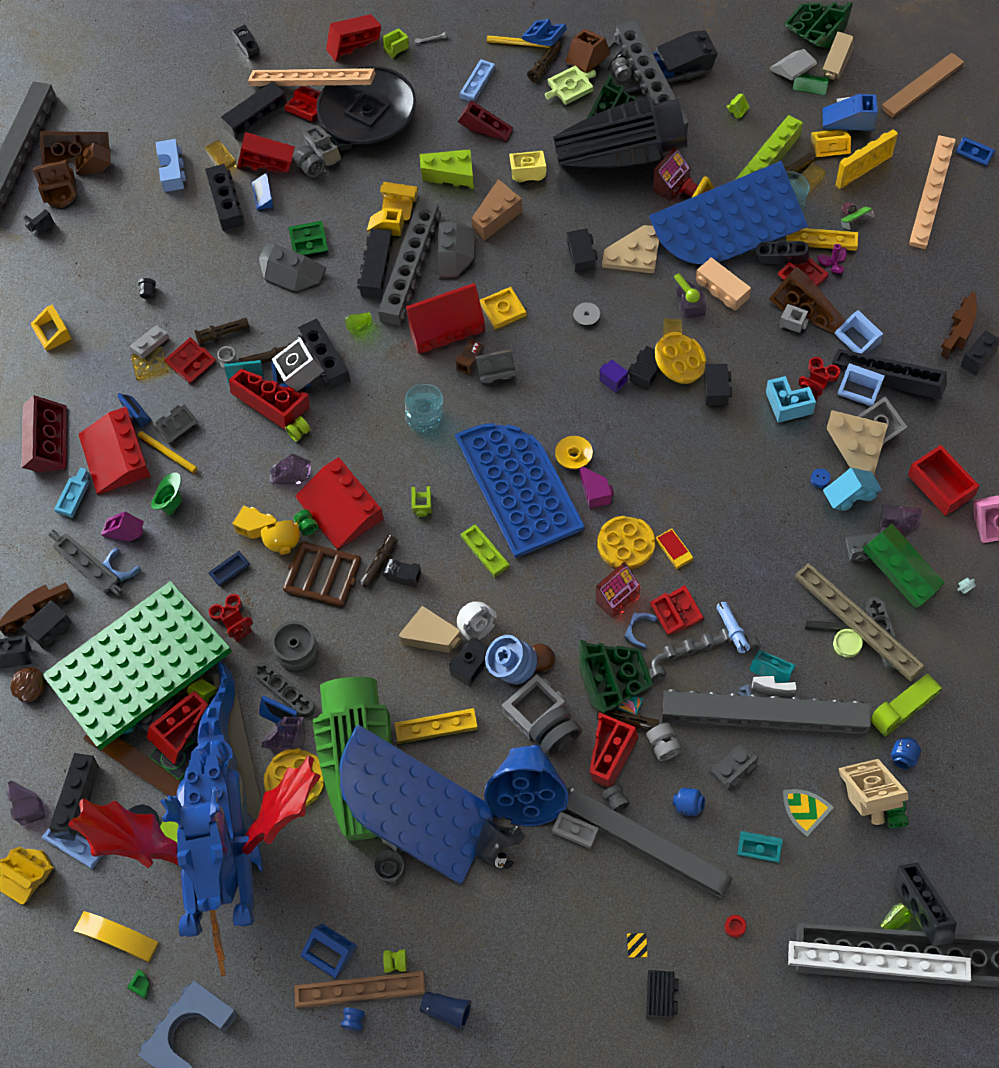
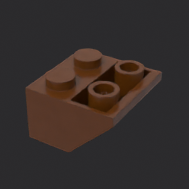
[565,29,611,73]

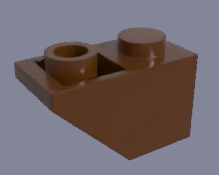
[74,143,111,175]

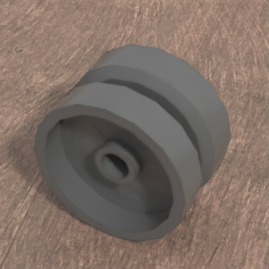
[271,620,318,671]
[529,706,582,757]

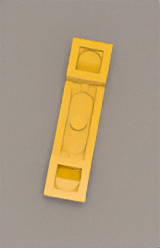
[74,911,159,962]

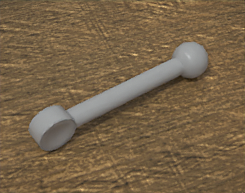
[415,32,448,45]

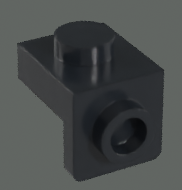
[24,209,54,236]

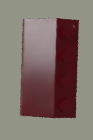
[21,395,67,473]

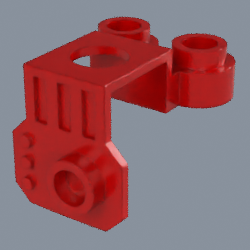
[798,357,840,401]
[208,594,253,642]

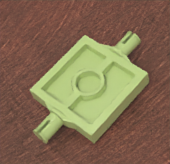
[545,65,596,105]

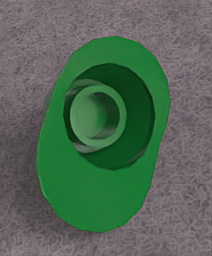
[151,473,182,515]

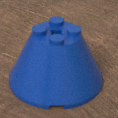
[484,745,568,826]

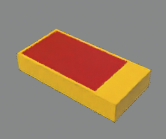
[656,528,693,569]

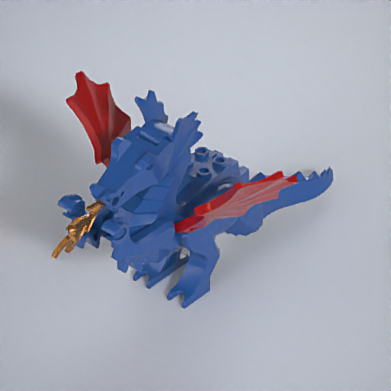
[68,661,321,977]

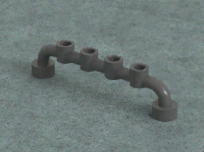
[649,628,761,681]

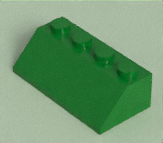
[862,524,945,608]

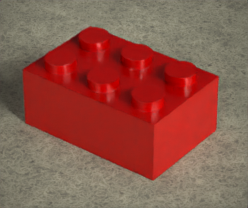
[908,445,980,516]

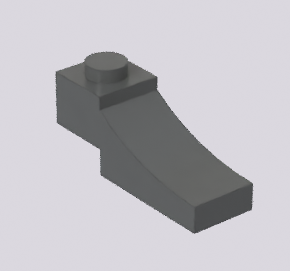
[303,125,341,166]

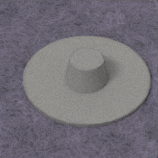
[573,303,600,325]

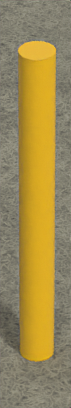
[487,35,550,48]
[137,431,198,473]

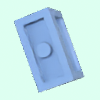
[834,310,883,354]
[837,363,884,407]

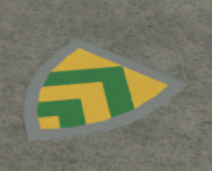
[783,789,834,837]

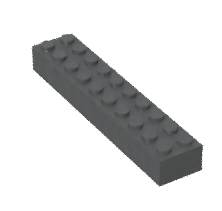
[796,923,999,988]

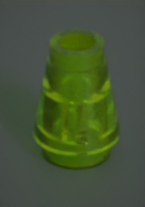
[344,312,372,332]
[879,903,912,930]

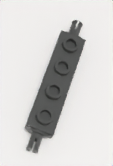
[49,530,123,597]

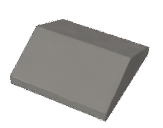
[770,49,817,80]

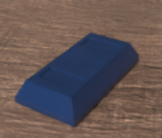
[208,551,250,586]

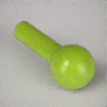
[674,273,700,303]

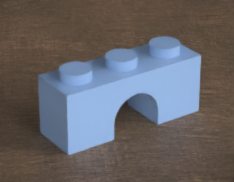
[156,139,186,192]

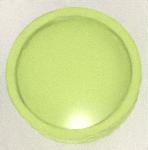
[833,629,863,658]

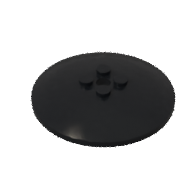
[317,66,416,144]

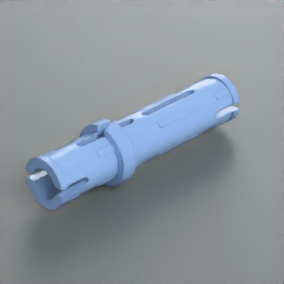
[717,602,750,653]

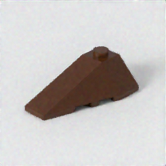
[40,131,109,165]
[769,267,846,334]

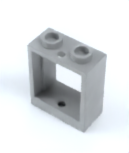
[501,674,565,740]

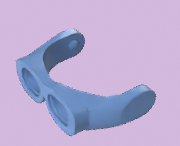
[102,548,141,582]
[624,612,658,650]

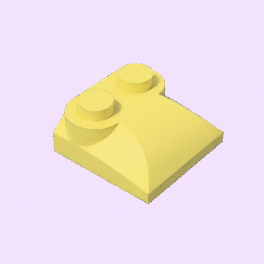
[509,151,546,183]

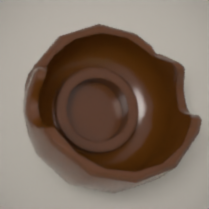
[532,643,555,673]

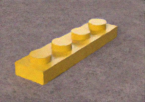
[786,228,858,251]
[394,708,478,744]

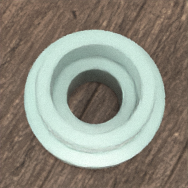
[957,577,976,594]

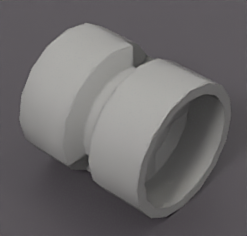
[646,723,682,761]

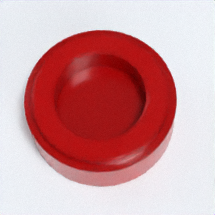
[724,915,747,938]

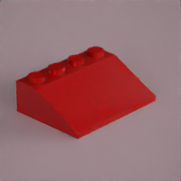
[406,283,486,354]
[78,407,151,495]
[295,457,384,550]

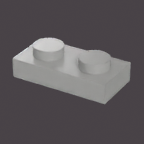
[129,325,169,359]
[552,812,599,849]

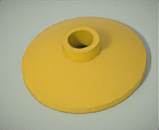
[555,436,593,469]

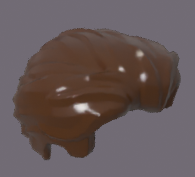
[10,667,45,702]

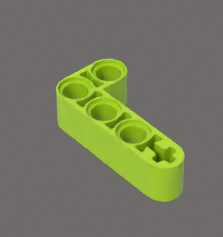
[870,673,943,737]

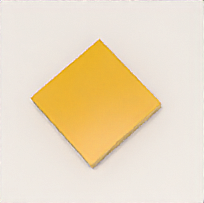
[480,287,527,330]

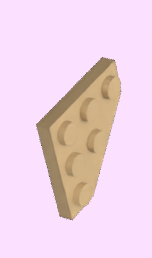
[602,225,659,273]
[827,410,888,475]

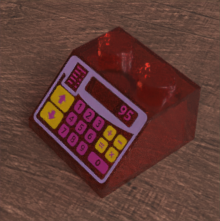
[653,147,691,201]
[596,562,640,618]

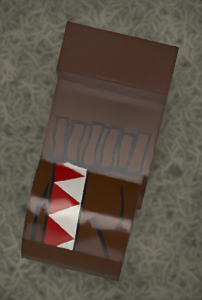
[455,340,484,376]

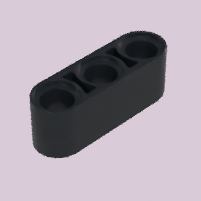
[756,241,809,264]

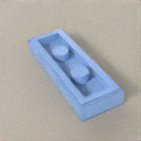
[459,59,496,102]
[42,828,103,869]

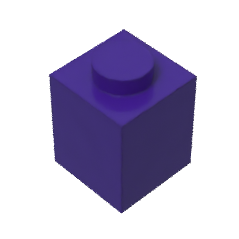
[599,359,628,393]

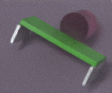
[841,202,874,230]

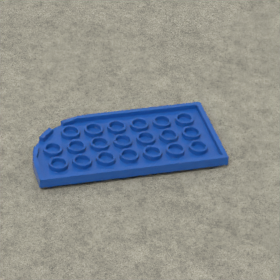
[649,161,808,265]
[455,423,585,558]
[339,725,495,884]

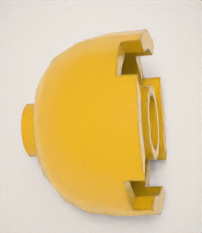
[260,520,300,555]

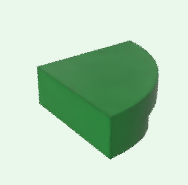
[127,969,150,999]

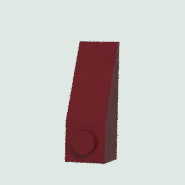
[457,100,513,141]

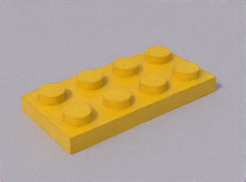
[835,129,898,189]

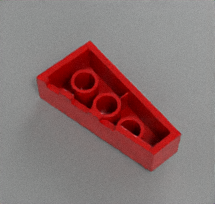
[229,369,310,430]

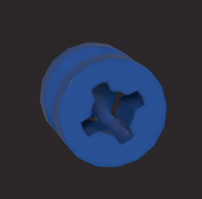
[340,1008,365,1031]

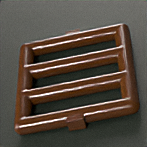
[283,542,361,607]

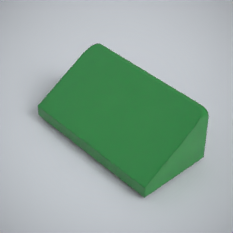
[793,74,829,95]

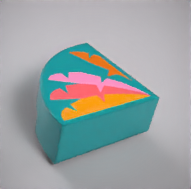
[617,696,644,715]

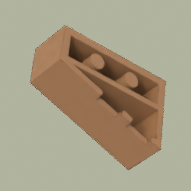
[472,179,522,241]

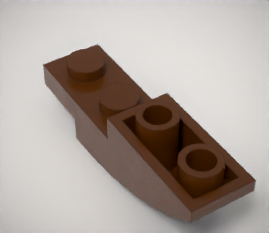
[941,291,977,359]
[0,582,74,635]

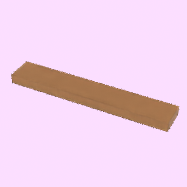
[881,53,964,118]
[294,971,426,1009]

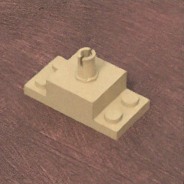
[839,759,909,825]

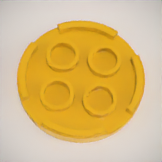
[655,332,707,384]
[597,516,655,570]
[264,748,325,806]

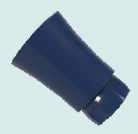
[420,991,471,1031]

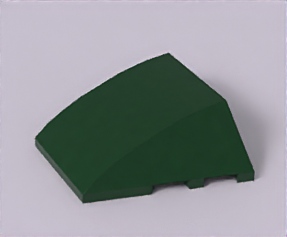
[784,2,853,49]
[587,74,637,118]
[579,640,653,714]

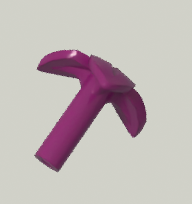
[817,244,847,273]

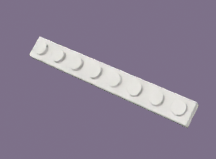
[788,941,971,982]

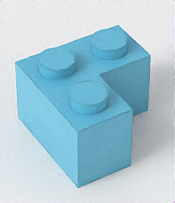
[766,376,816,423]
[823,468,882,511]

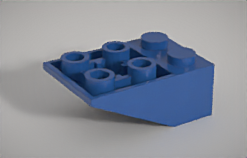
[822,94,878,131]

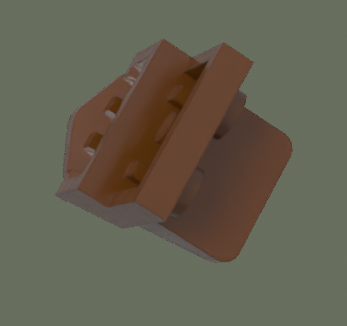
[33,160,77,209]

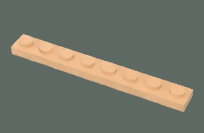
[248,69,375,86]
[908,135,955,250]

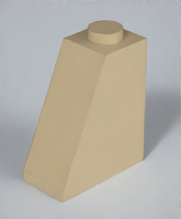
[823,32,854,80]
[398,606,462,653]

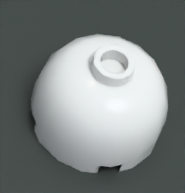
[457,601,497,640]

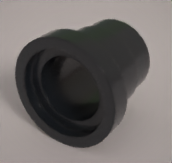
[138,278,156,299]

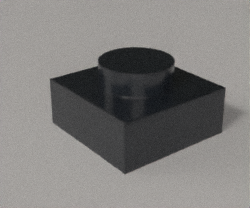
[330,136,352,151]

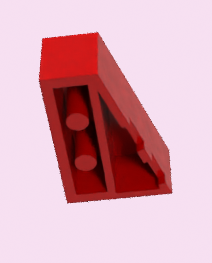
[326,14,381,62]
[237,132,295,172]
[147,691,208,765]
[590,713,639,788]

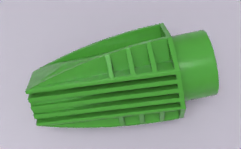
[312,677,392,841]

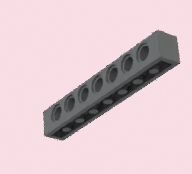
[614,19,689,133]
[378,200,441,325]

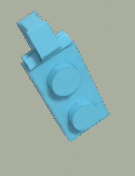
[54,467,90,518]

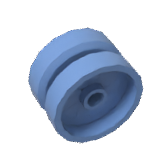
[485,635,537,685]

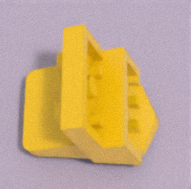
[380,182,419,221]
[0,847,54,904]

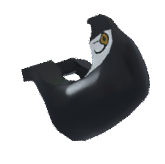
[475,819,525,869]

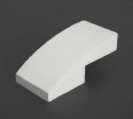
[752,676,796,697]

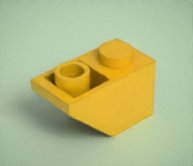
[367,208,404,236]
[232,506,277,539]

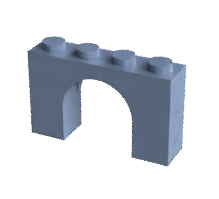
[138,980,238,1068]

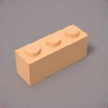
[696,257,751,311]

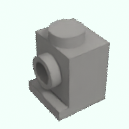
[779,304,809,333]

